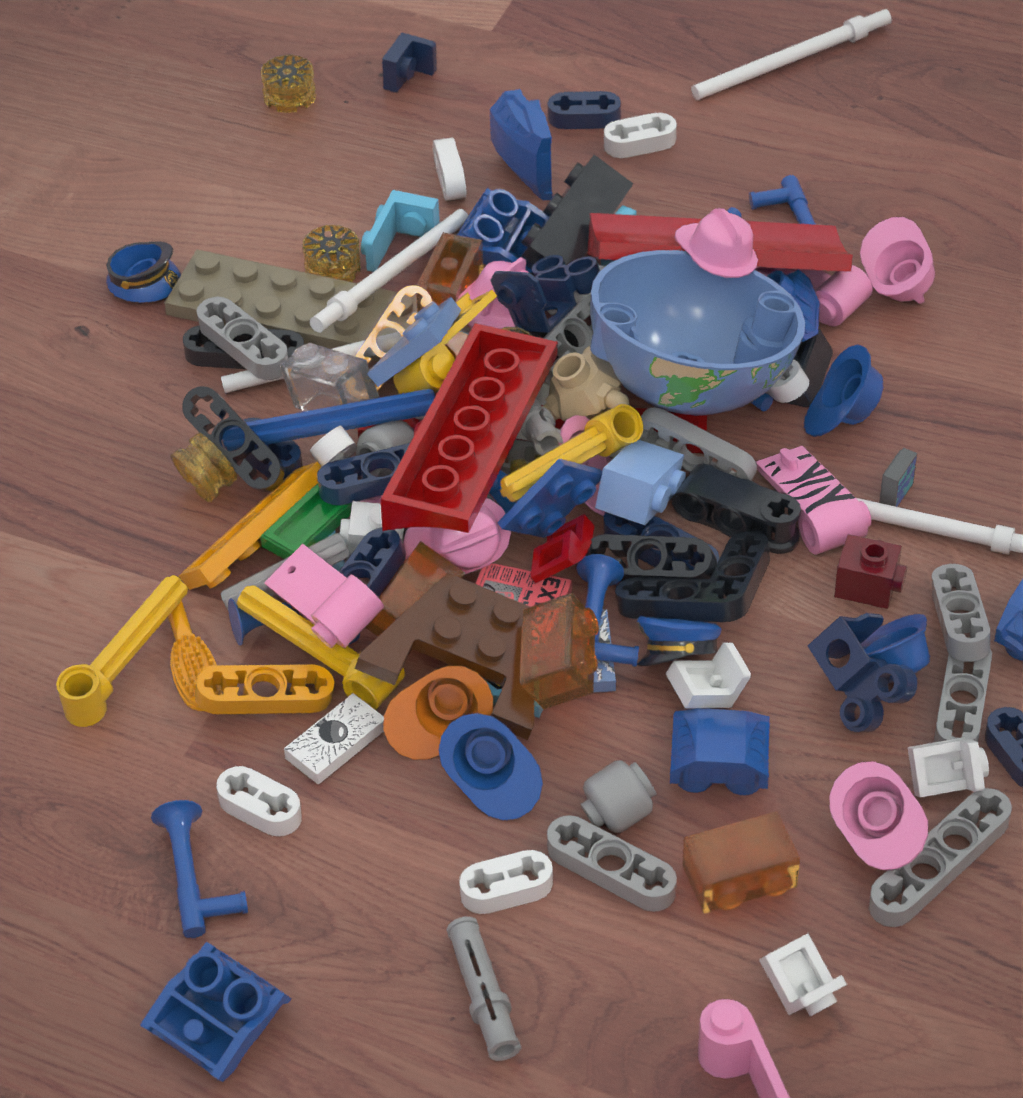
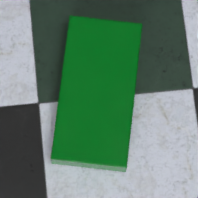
[260,483,352,559]

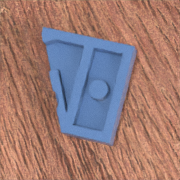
[367,297,461,387]

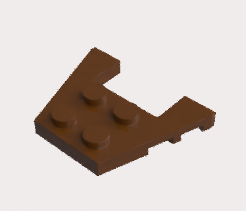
[355,573,534,740]

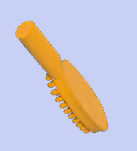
[168,600,222,711]

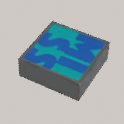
[879,447,918,507]

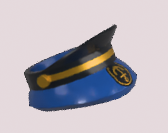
[106,241,181,302]
[637,616,722,667]

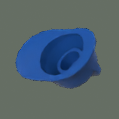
[804,344,883,437]
[861,614,930,684]
[438,713,543,820]

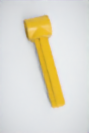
[500,404,643,502]
[56,575,188,727]
[237,585,405,710]

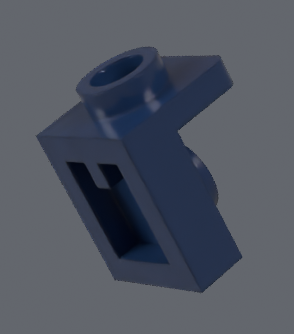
[382,32,437,93]

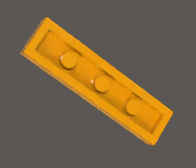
[179,461,322,590]

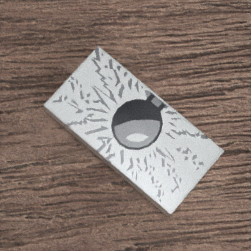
[284,693,384,785]

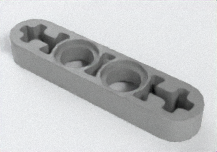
[869,788,1012,927]

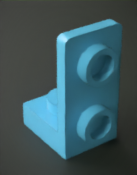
[361,190,440,272]

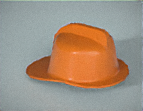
[383,666,493,760]

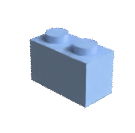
[595,440,686,525]

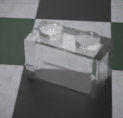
[279,343,379,411]

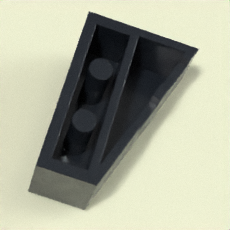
[520,155,634,270]

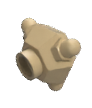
[542,346,629,421]

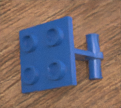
[489,458,602,538]

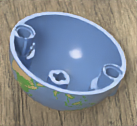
[590,250,805,415]

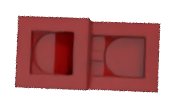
[530,514,595,584]

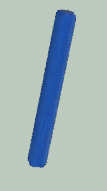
[222,389,436,451]

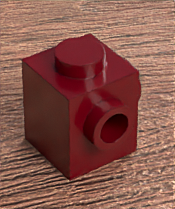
[834,534,907,609]

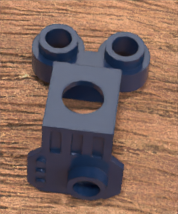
[490,255,600,333]
[807,613,918,733]

